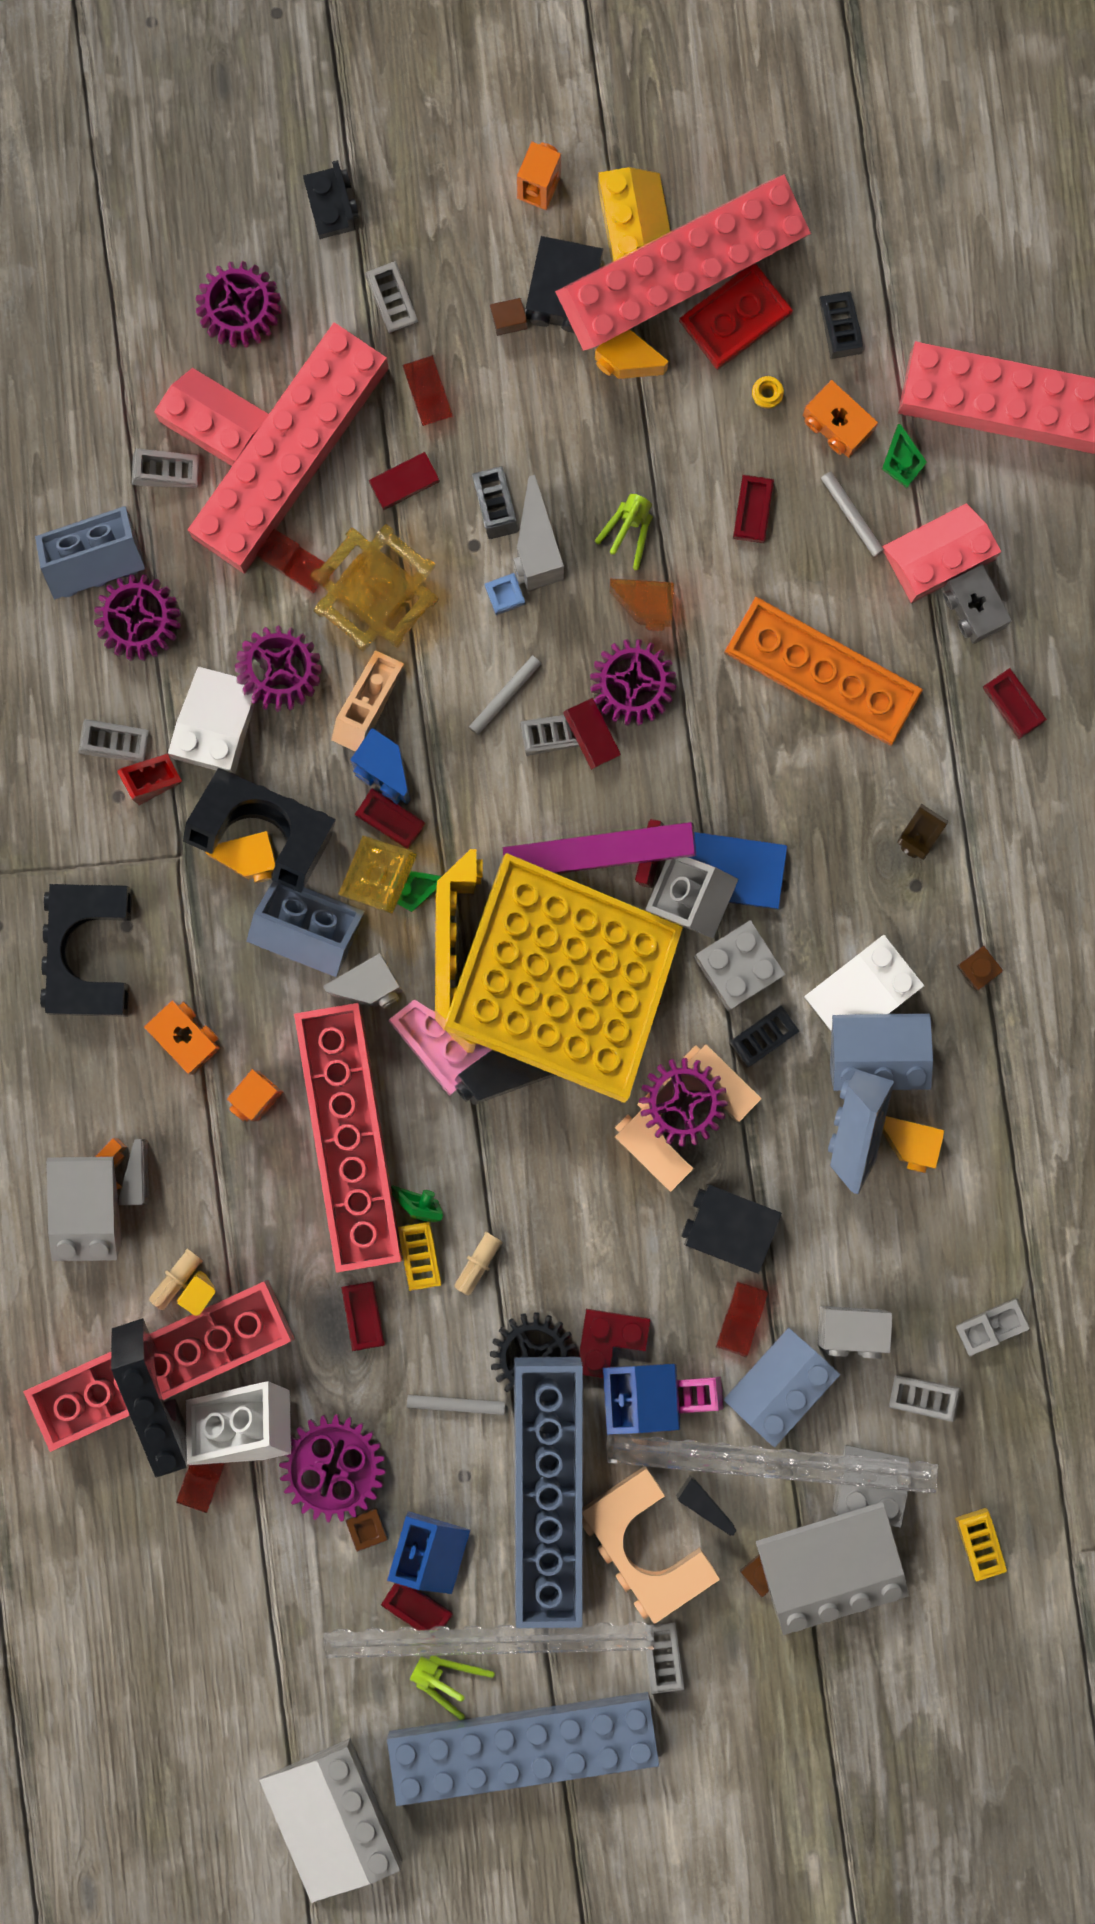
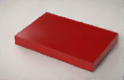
[679,263,793,370]

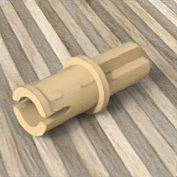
[454,1232,503,1295]
[149,1248,203,1310]

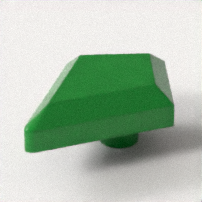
[882,424,927,488]
[384,869,442,912]
[391,1185,443,1222]

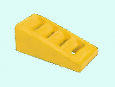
[398,1221,441,1291]
[177,1271,215,1316]
[955,1508,1007,1582]

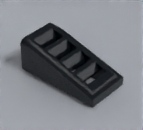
[819,291,864,359]
[472,466,519,539]
[728,1005,799,1068]
[676,1475,737,1536]

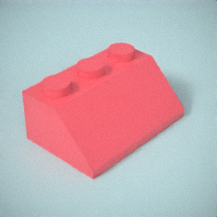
[154,368,269,466]
[882,503,1002,603]

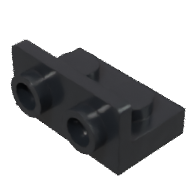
[303,160,359,239]

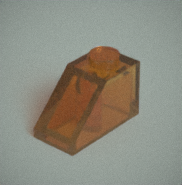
[609,578,674,631]

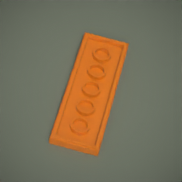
[724,597,923,746]

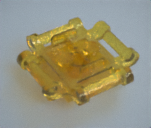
[310,524,439,652]

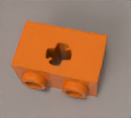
[517,141,561,210]
[802,380,878,458]
[144,1000,221,1075]
[227,1069,283,1122]

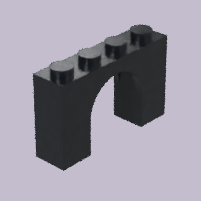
[183,768,336,893]
[40,884,132,1017]
[111,1318,187,1478]

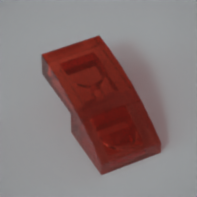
[402,355,453,426]
[257,529,331,594]
[715,1281,768,1357]
[176,1463,225,1513]

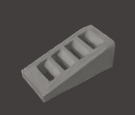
[365,261,418,333]
[131,448,199,488]
[520,715,579,756]
[78,719,149,762]
[118,1139,149,1205]
[889,1375,961,1422]
[643,1623,684,1695]

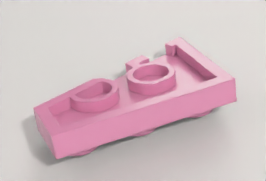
[389,999,492,1096]

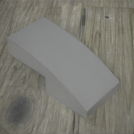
[956,1298,1030,1356]

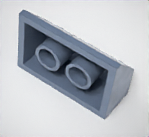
[35,506,145,600]
[246,881,365,977]
[830,1014,933,1091]
[828,1069,894,1194]
[723,1327,841,1448]

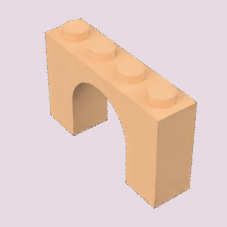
[614,1044,762,1192]
[582,1465,720,1624]

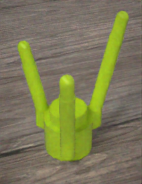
[595,494,653,570]
[410,1654,495,1720]

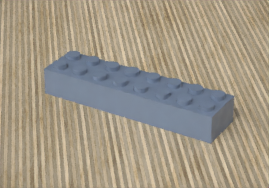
[514,1357,583,1628]
[387,1692,659,1806]

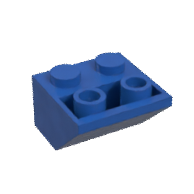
[350,728,411,804]
[603,1364,680,1435]
[387,1511,470,1594]

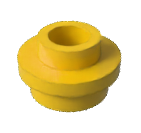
[752,376,784,409]

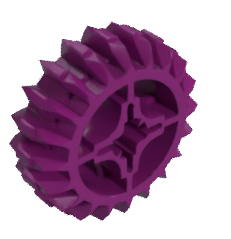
[195,261,282,348]
[94,574,181,661]
[235,625,322,712]
[590,639,676,726]
[639,1058,728,1146]

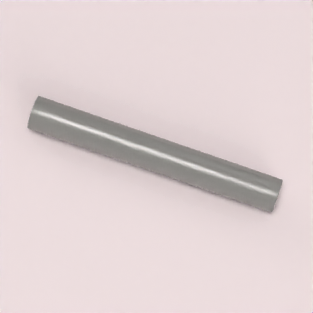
[821,471,884,557]
[469,655,542,735]
[407,1395,505,1415]

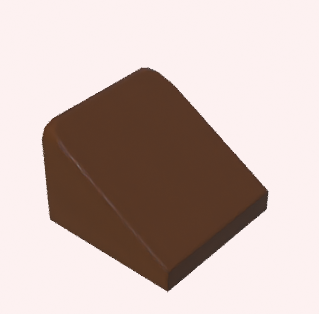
[490,298,528,336]

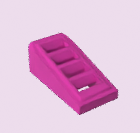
[677,1377,724,1414]

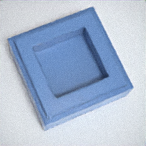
[484,573,525,615]

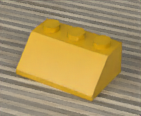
[598,167,670,262]

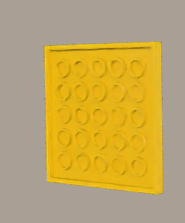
[443,853,683,1103]

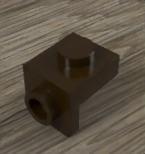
[897,804,948,860]

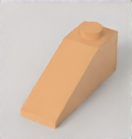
[331,650,404,751]

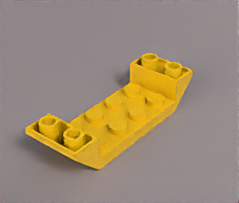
[435,849,483,1053]

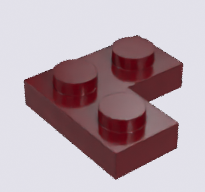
[579,1308,650,1378]

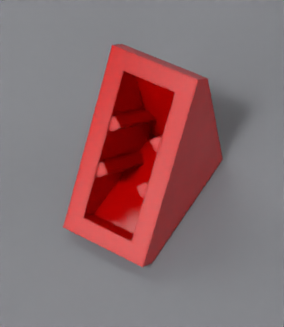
[117,754,182,805]

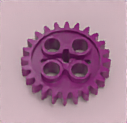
[279,1414,386,1522]

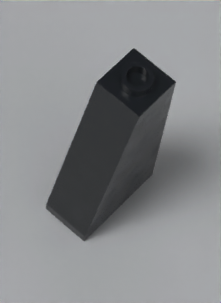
[455,1049,556,1105]

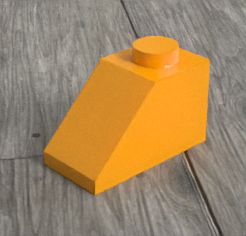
[595,329,669,379]
[206,831,276,883]
[883,1116,945,1173]

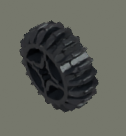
[490,1312,577,1392]

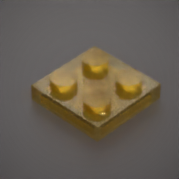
[338,836,417,914]

